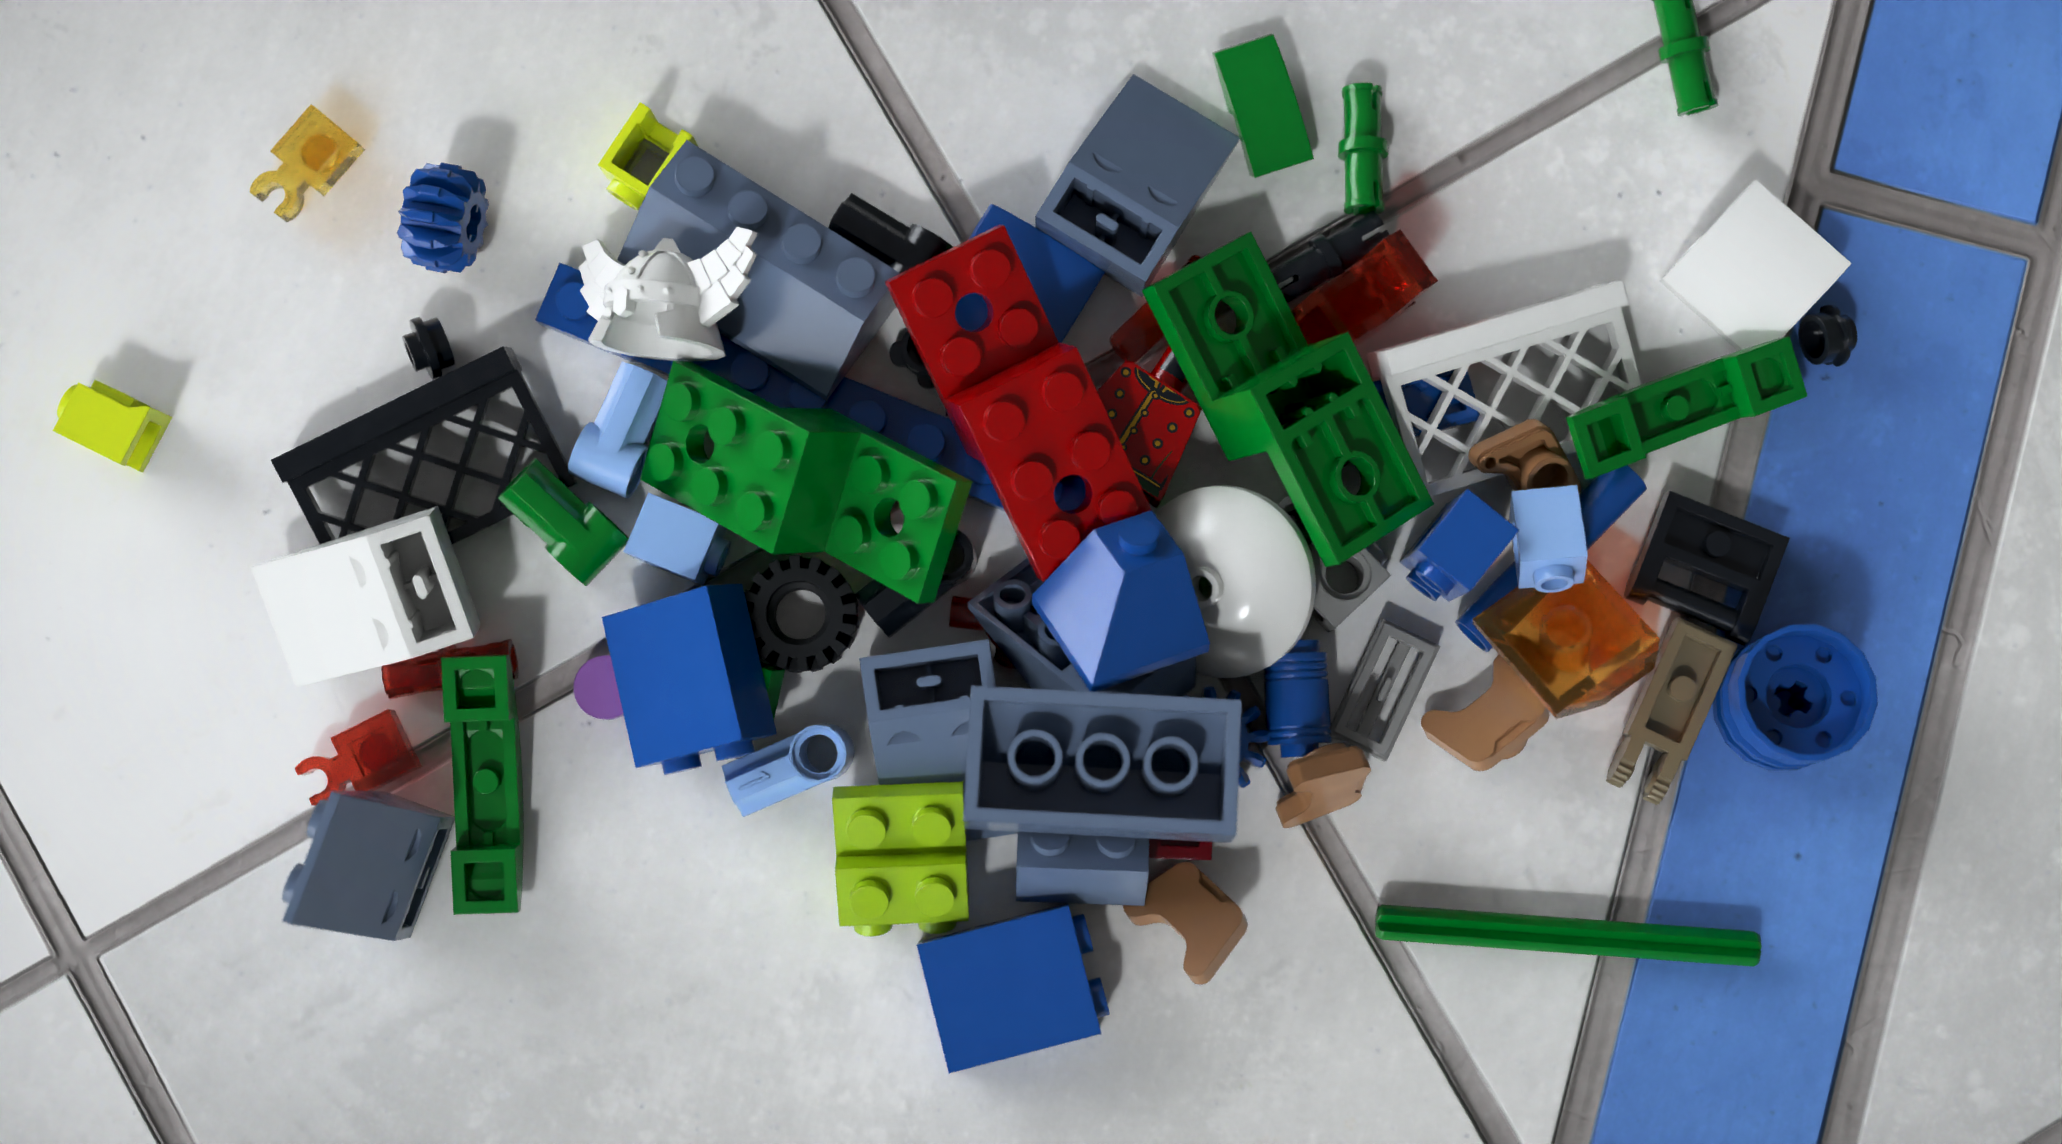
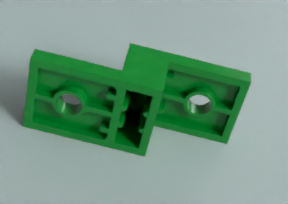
[1141,231,1434,567]
[640,361,973,604]

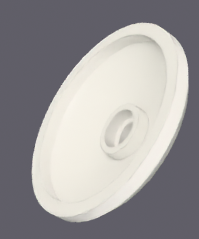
[1155,485,1316,678]

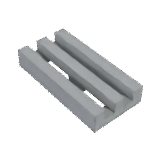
[1329,619,1440,761]

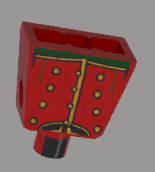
[1097,346,1202,509]

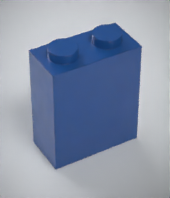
[602,584,777,775]
[917,903,1110,1073]

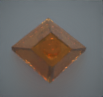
[1473,560,1660,719]

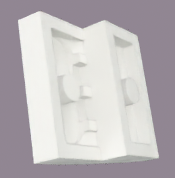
[1660,179,1852,351]

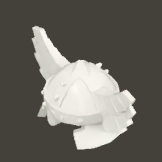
[579,227,758,361]

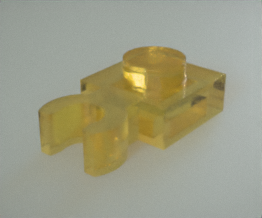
[249,104,365,223]

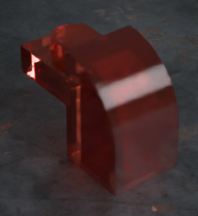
[1291,229,1438,347]

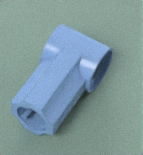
[568,361,667,498]
[722,723,855,817]

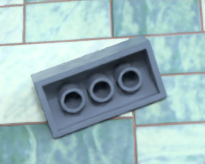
[617,140,900,401]
[963,686,1242,843]

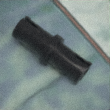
[1271,210,1392,304]

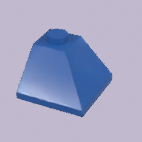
[1032,510,1210,692]

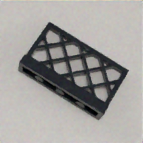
[271,346,577,545]

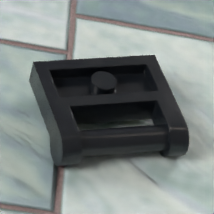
[1624,491,1790,646]

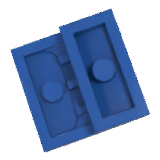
[955,204,1105,343]

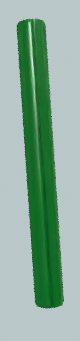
[1375,904,1761,967]

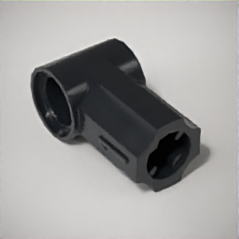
[828,193,953,273]
[854,529,978,638]

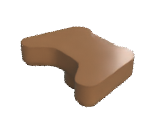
[1468,419,1581,522]
[1421,652,1549,771]
[1275,743,1371,828]
[1123,862,1248,985]

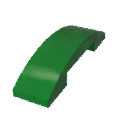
[1566,336,1808,479]
[441,655,524,915]

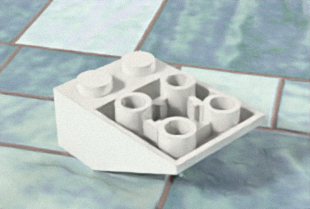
[251,506,481,687]

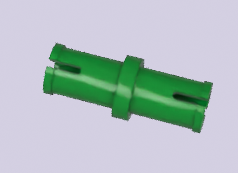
[1651,0,1719,116]
[1338,83,1388,216]

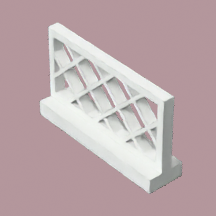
[1367,280,1642,497]

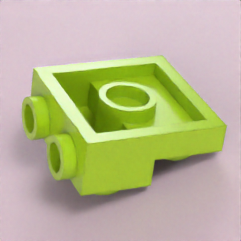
[832,781,969,937]

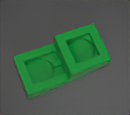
[1212,34,1314,178]

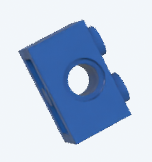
[1400,489,1519,602]

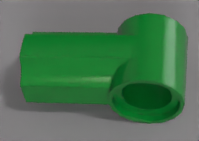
[498,458,629,586]

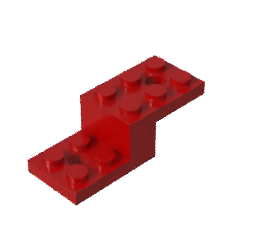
[884,225,1152,581]

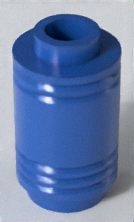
[1263,640,1332,758]

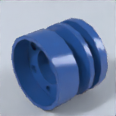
[1713,624,1878,771]

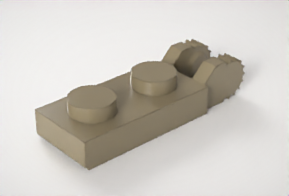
[1606,617,1738,805]

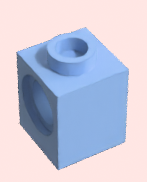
[1509,485,1588,593]
[623,493,731,586]

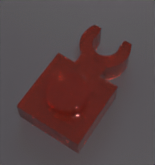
[295,709,422,805]

